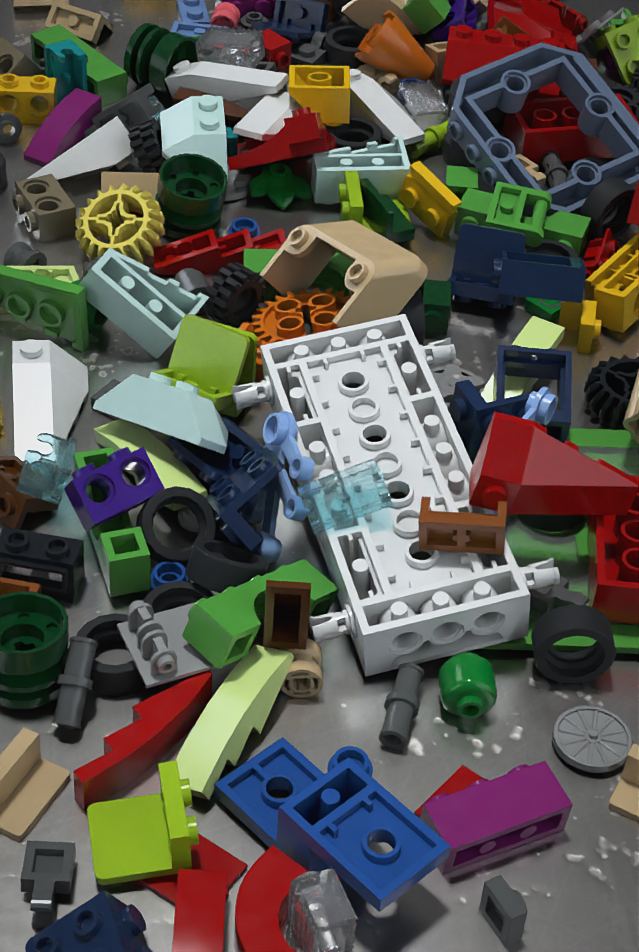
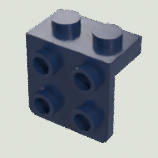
[251,0,330,43]
[447,223,526,309]
[450,380,532,464]
[167,417,264,486]
[206,447,285,551]
[25,890,152,952]

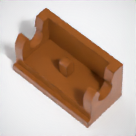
[418,496,507,555]

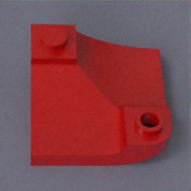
[487,0,578,52]
[227,107,337,171]

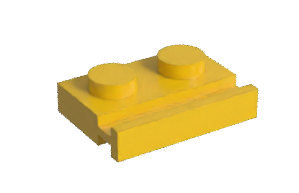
[398,161,462,239]

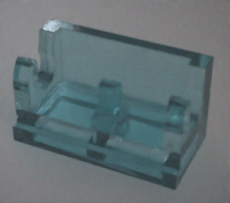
[16,433,77,505]
[296,459,393,535]

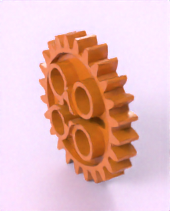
[250,287,352,343]

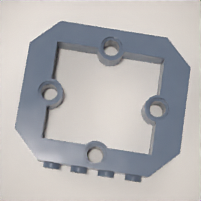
[447,42,639,217]

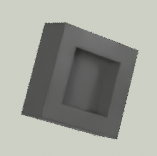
[479,875,528,947]

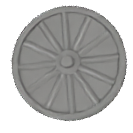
[552,705,633,773]

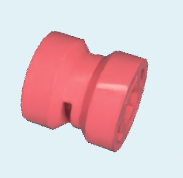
[209,2,240,39]

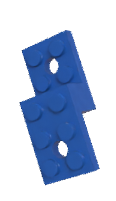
[214,737,451,912]

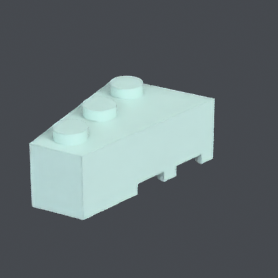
[311,135,411,205]
[79,248,209,359]

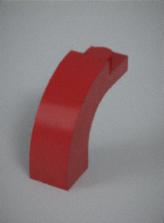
[234,845,310,952]

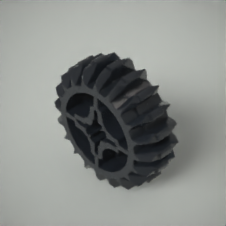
[584,355,639,430]

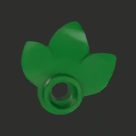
[249,162,312,210]

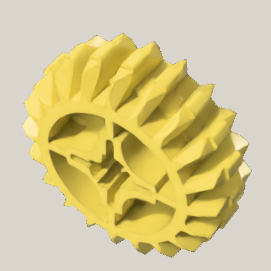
[75,183,165,264]

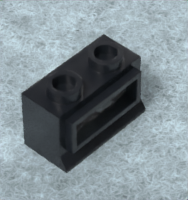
[0,527,85,604]

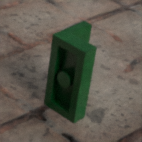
[360,178,415,243]

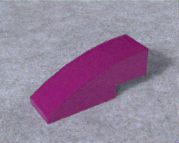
[23,88,102,167]

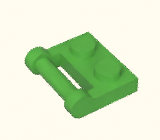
[485,181,552,247]

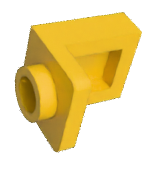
[558,300,602,353]

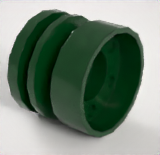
[124,23,199,97]
[155,153,228,240]
[0,592,69,709]

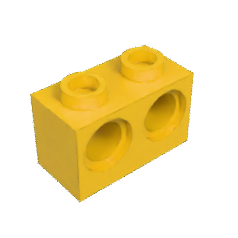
[0,73,58,125]

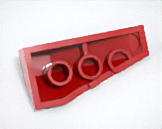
[468,411,639,515]

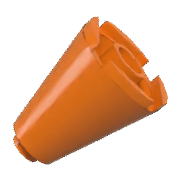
[355,10,436,86]

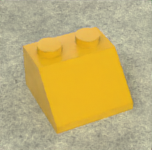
[288,65,350,127]

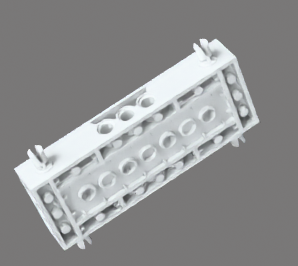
[231,314,560,677]

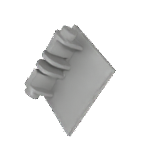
[576,7,625,59]
[117,600,216,688]

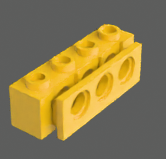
[585,232,639,333]

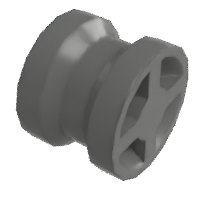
[3,242,47,266]

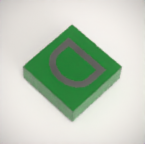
[524,297,562,322]

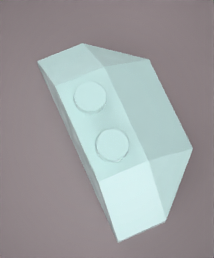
[160,95,228,181]
[93,372,228,454]

